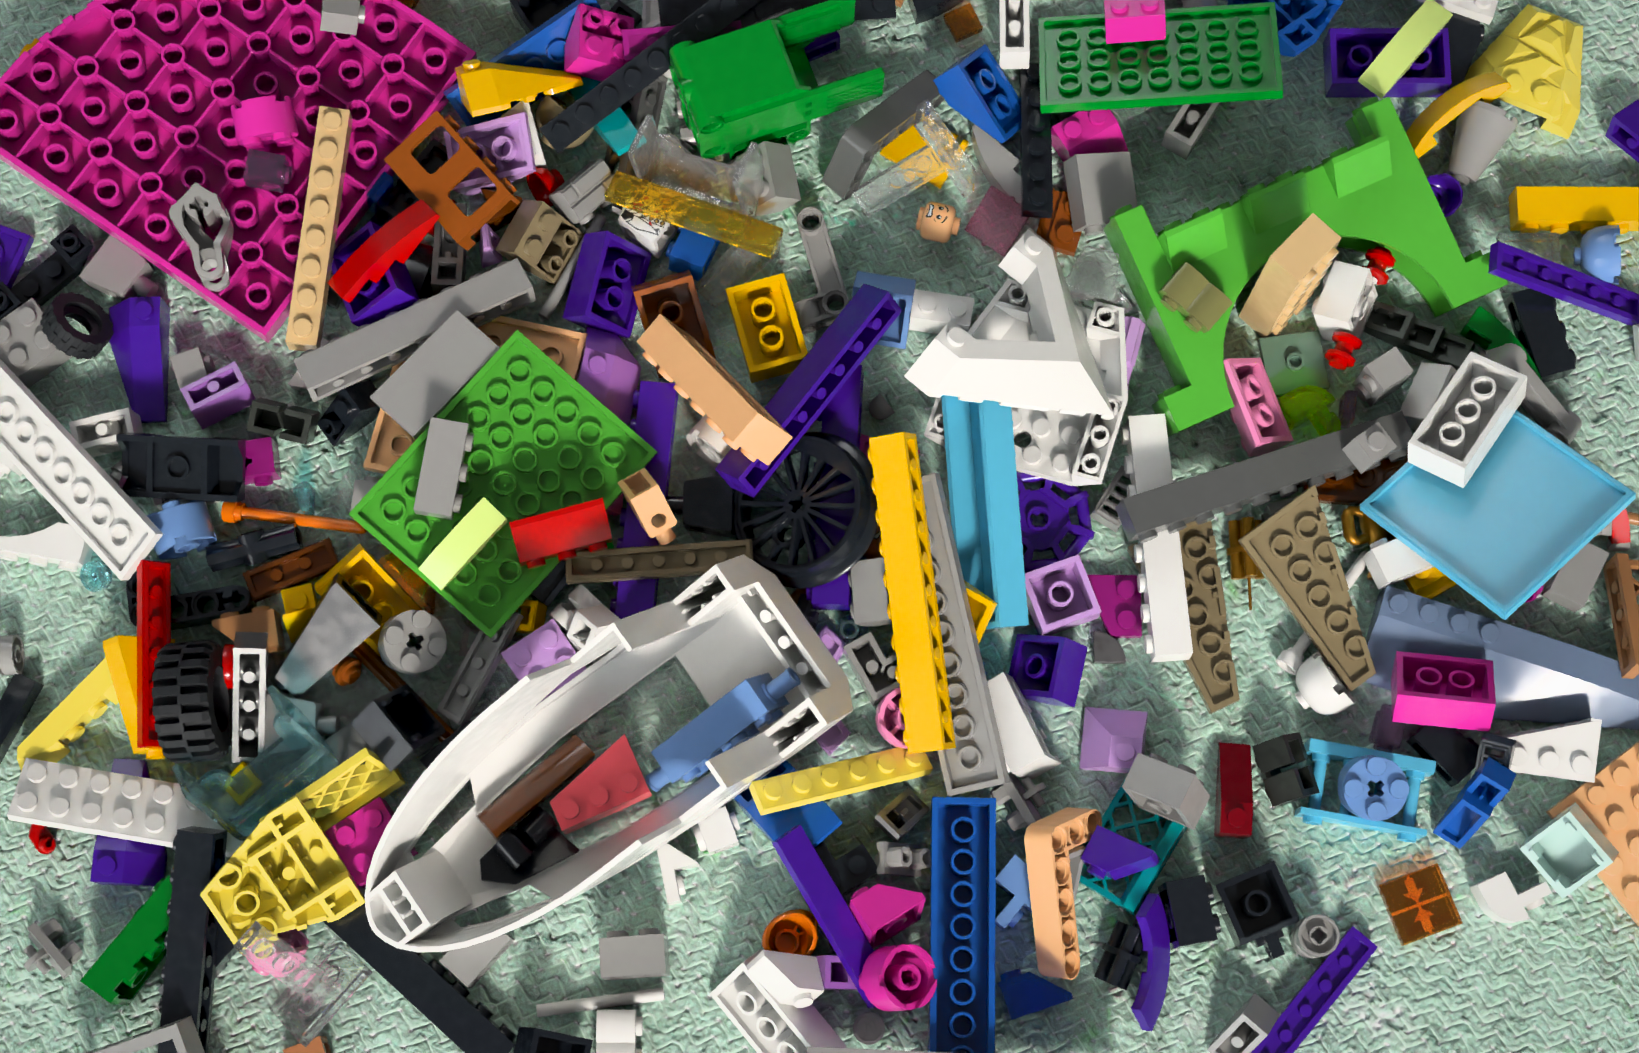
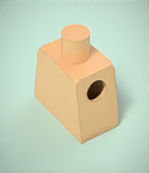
[617,467,677,545]

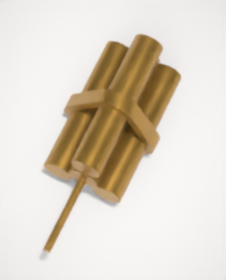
[1227,517,1265,610]

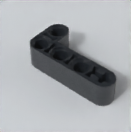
[126,572,257,630]

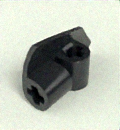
[480,806,579,885]

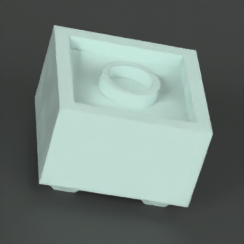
[1520,802,1619,899]

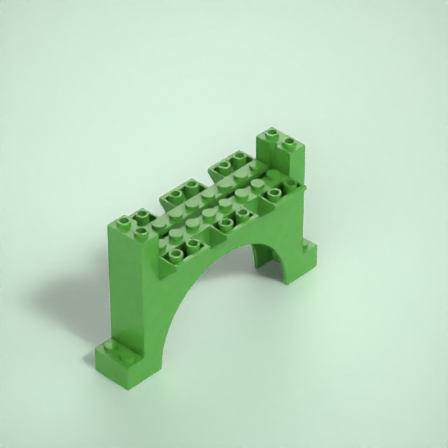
[1103,96,1508,437]

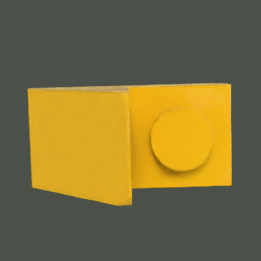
[281,583,317,643]

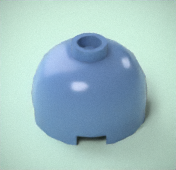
[1573,225,1621,285]

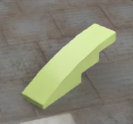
[1358,0,1453,99]

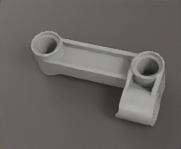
[794,207,849,334]
[1477,343,1582,446]

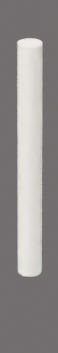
[536,987,665,1017]

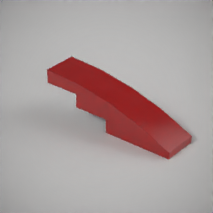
[327,199,441,303]

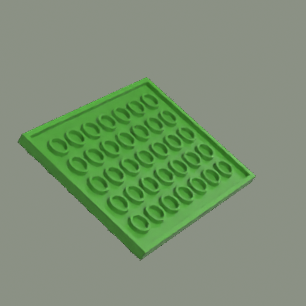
[349,330,657,639]

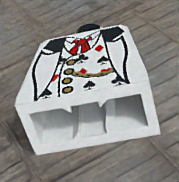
[612,188,688,258]

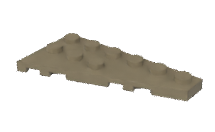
[1238,485,1376,692]
[1127,521,1240,714]

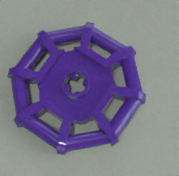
[1017,472,1095,573]

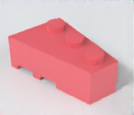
[550,734,652,835]

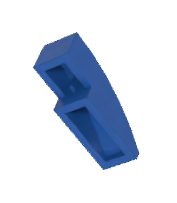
[1433,757,1516,849]

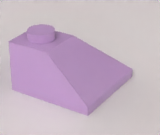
[1079,707,1148,774]

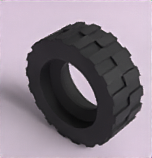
[40,292,114,359]

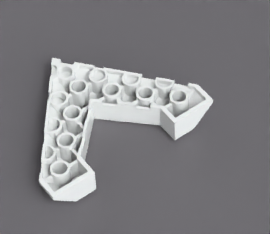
[904,228,1115,419]

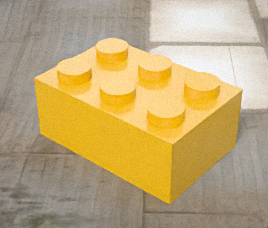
[725,273,808,383]

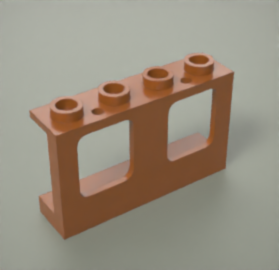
[384,110,520,251]

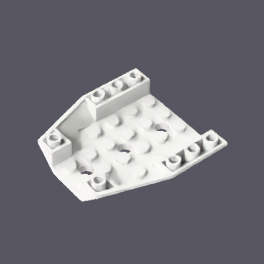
[924,279,1128,486]

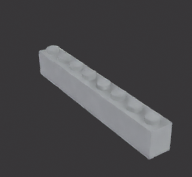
[293,258,536,403]

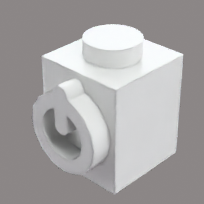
[692,806,741,856]

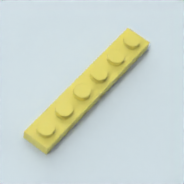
[749,747,933,816]

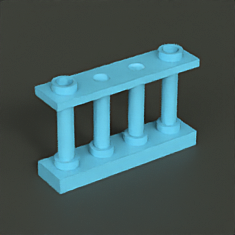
[1294,738,1436,843]

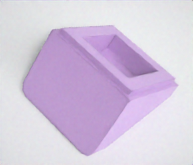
[479,224,502,268]

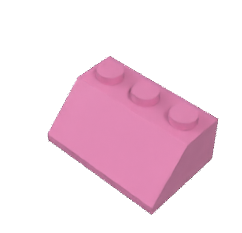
[1223,358,1294,457]

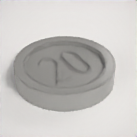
[853,1012,885,1045]

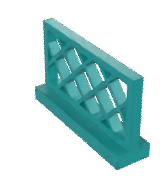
[1079,778,1188,917]

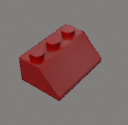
[509,498,612,569]

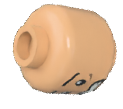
[916,201,961,243]

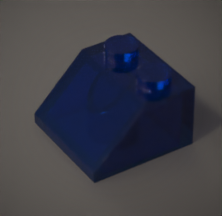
[995,968,1073,1021]

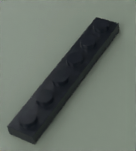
[1019,63,1053,218]

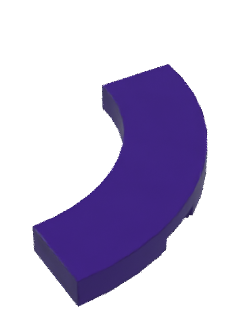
[1131,893,1170,1032]

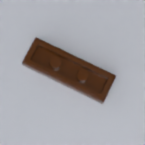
[242,537,339,603]

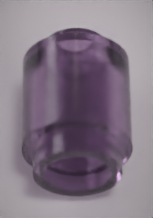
[1369,704,1406,753]

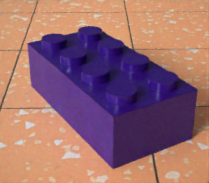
[1323,28,1452,98]

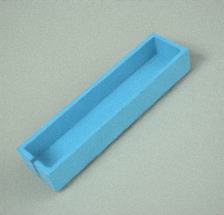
[941,395,1029,629]

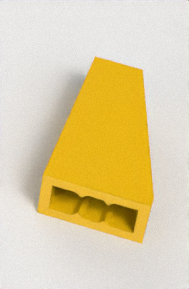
[103,635,175,760]

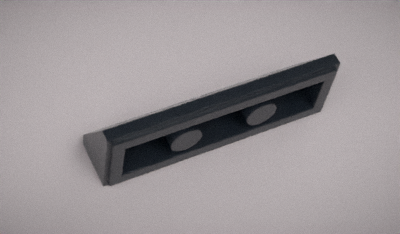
[0,674,44,764]

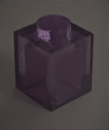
[243,149,292,193]

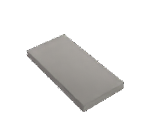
[370,310,500,440]

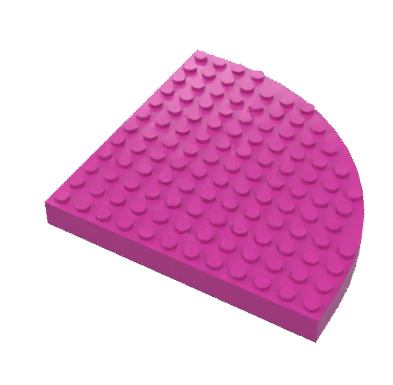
[0,0,477,343]

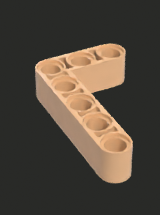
[1024,807,1102,980]

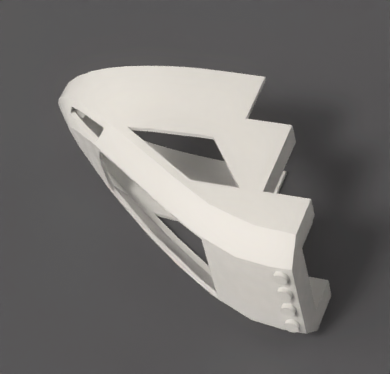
[365,554,853,952]

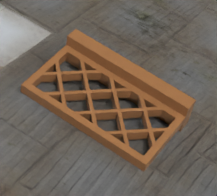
[1603,553,1639,679]

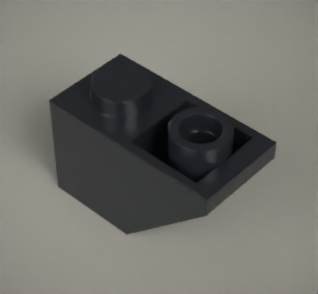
[318,380,380,447]

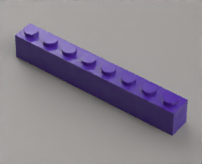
[715,284,902,497]
[806,365,864,611]
[610,381,679,619]

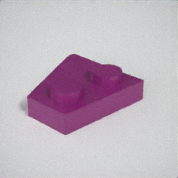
[1087,574,1142,638]

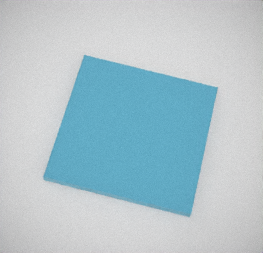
[1360,410,1636,620]

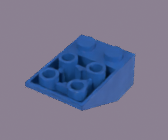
[734,760,843,848]

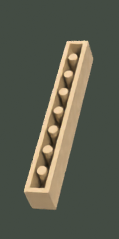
[285,106,353,351]

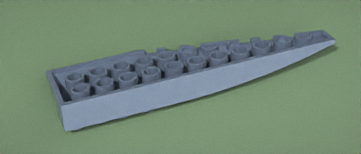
[1365,585,1639,731]

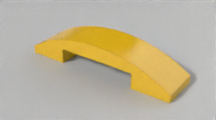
[1406,72,1511,159]

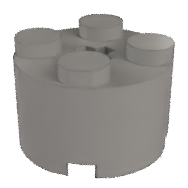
[378,610,447,674]

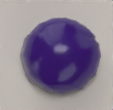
[1427,173,1463,218]

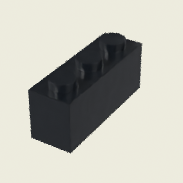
[1504,288,1576,383]

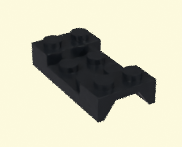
[116,432,246,502]

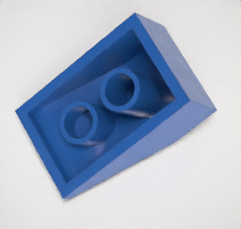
[933,44,1020,144]

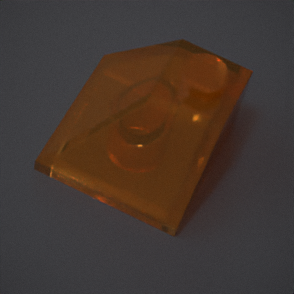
[378,552,436,615]

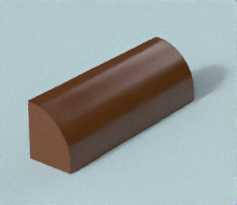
[476,735,595,841]

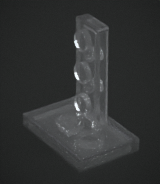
[852,99,976,218]
[233,921,372,1047]

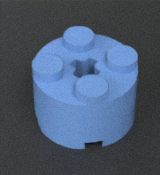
[147,500,217,560]
[1338,755,1409,821]

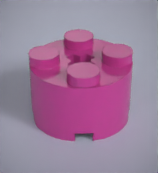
[230,95,298,152]
[859,944,937,1012]

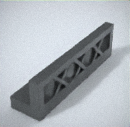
[605,75,668,189]

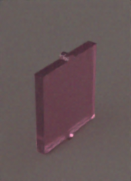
[964,185,1029,257]

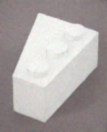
[1491,718,1602,783]

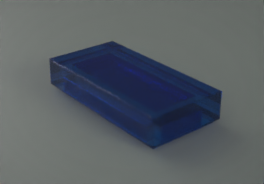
[366,171,393,214]

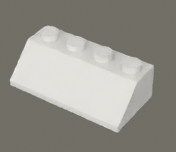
[710,947,847,1053]

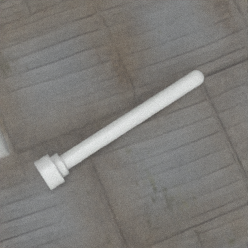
[1276,551,1368,675]

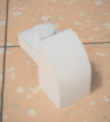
[1469,871,1552,923]

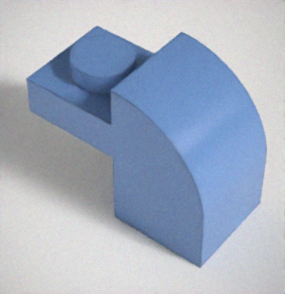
[995,854,1032,930]

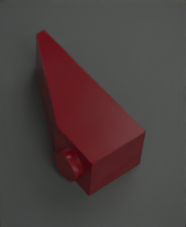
[1214,742,1253,839]

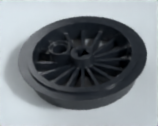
[732,432,878,588]

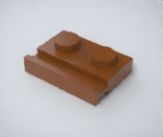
[1036,188,1082,257]

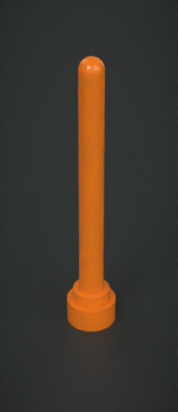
[221,501,367,534]

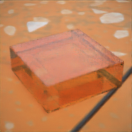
[943,3,983,43]

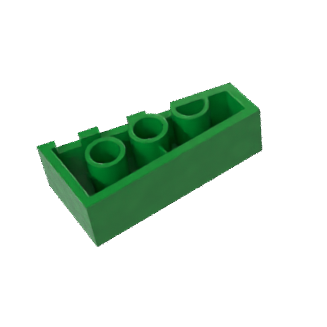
[80,875,172,1005]

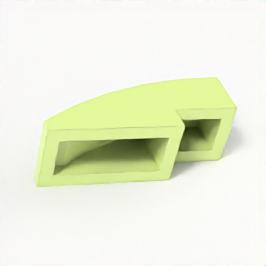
[418,497,507,591]

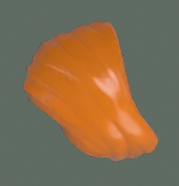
[762,909,818,956]

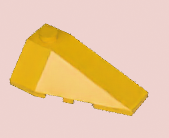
[455,59,583,117]

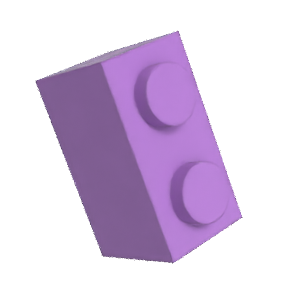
[180,361,256,430]

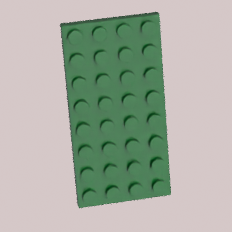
[1038,2,1283,114]

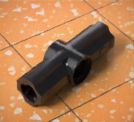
[205,522,303,572]

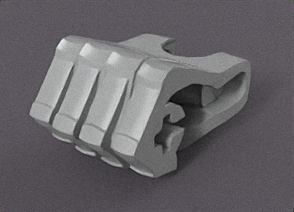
[169,183,234,292]

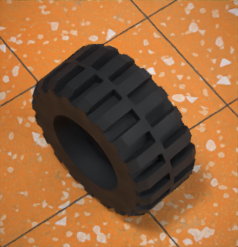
[152,640,233,763]

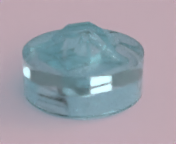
[80,560,112,592]

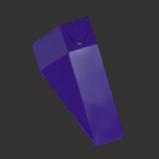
[108,296,170,423]
[90,759,167,887]

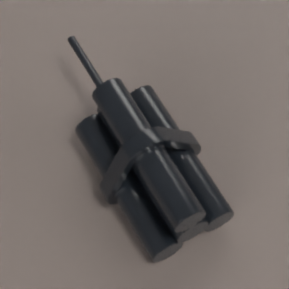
[1094,896,1147,990]

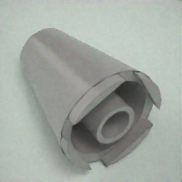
[1447,101,1518,187]

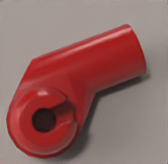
[28,824,57,854]

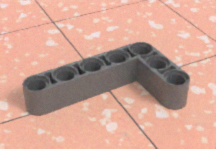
[822,70,944,201]

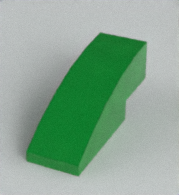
[1459,306,1542,380]

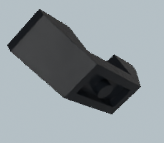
[0,224,93,320]

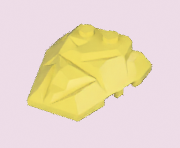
[1463,4,1583,139]
[200,795,365,948]

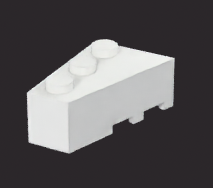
[987,672,1062,780]

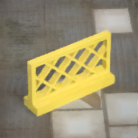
[259,747,405,836]

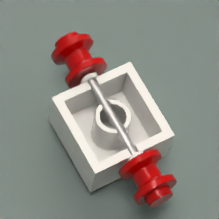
[1312,247,1396,370]

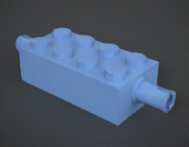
[645,667,801,792]

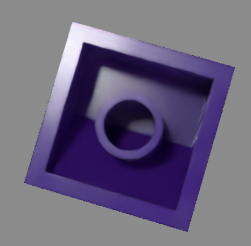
[1008,634,1088,707]

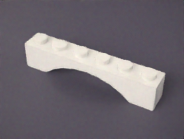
[0,522,93,572]

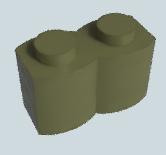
[1157,262,1233,333]

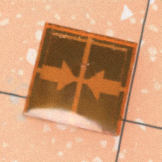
[1377,863,1463,946]

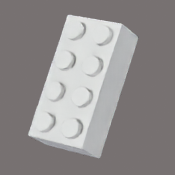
[1408,351,1527,488]

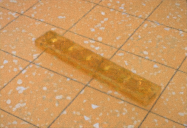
[604,170,783,259]

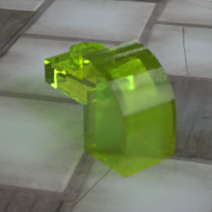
[1277,385,1341,436]

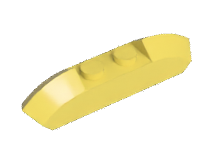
[17,657,118,771]

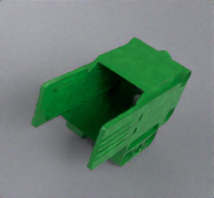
[669,0,885,160]

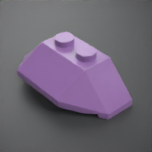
[576,327,642,426]

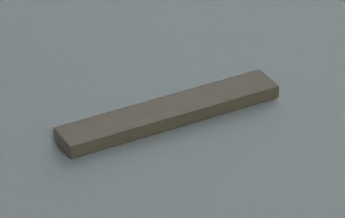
[566,539,753,584]

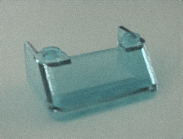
[172,685,338,841]

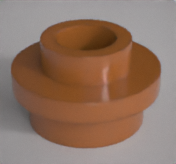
[332,656,362,686]

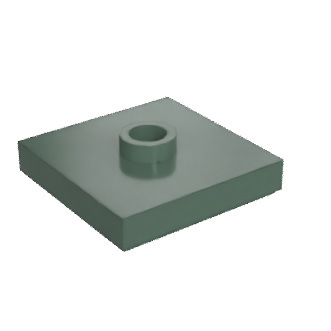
[1258,330,1330,397]

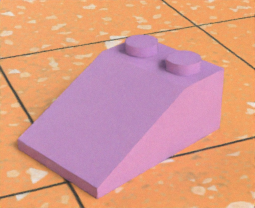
[444,112,536,196]

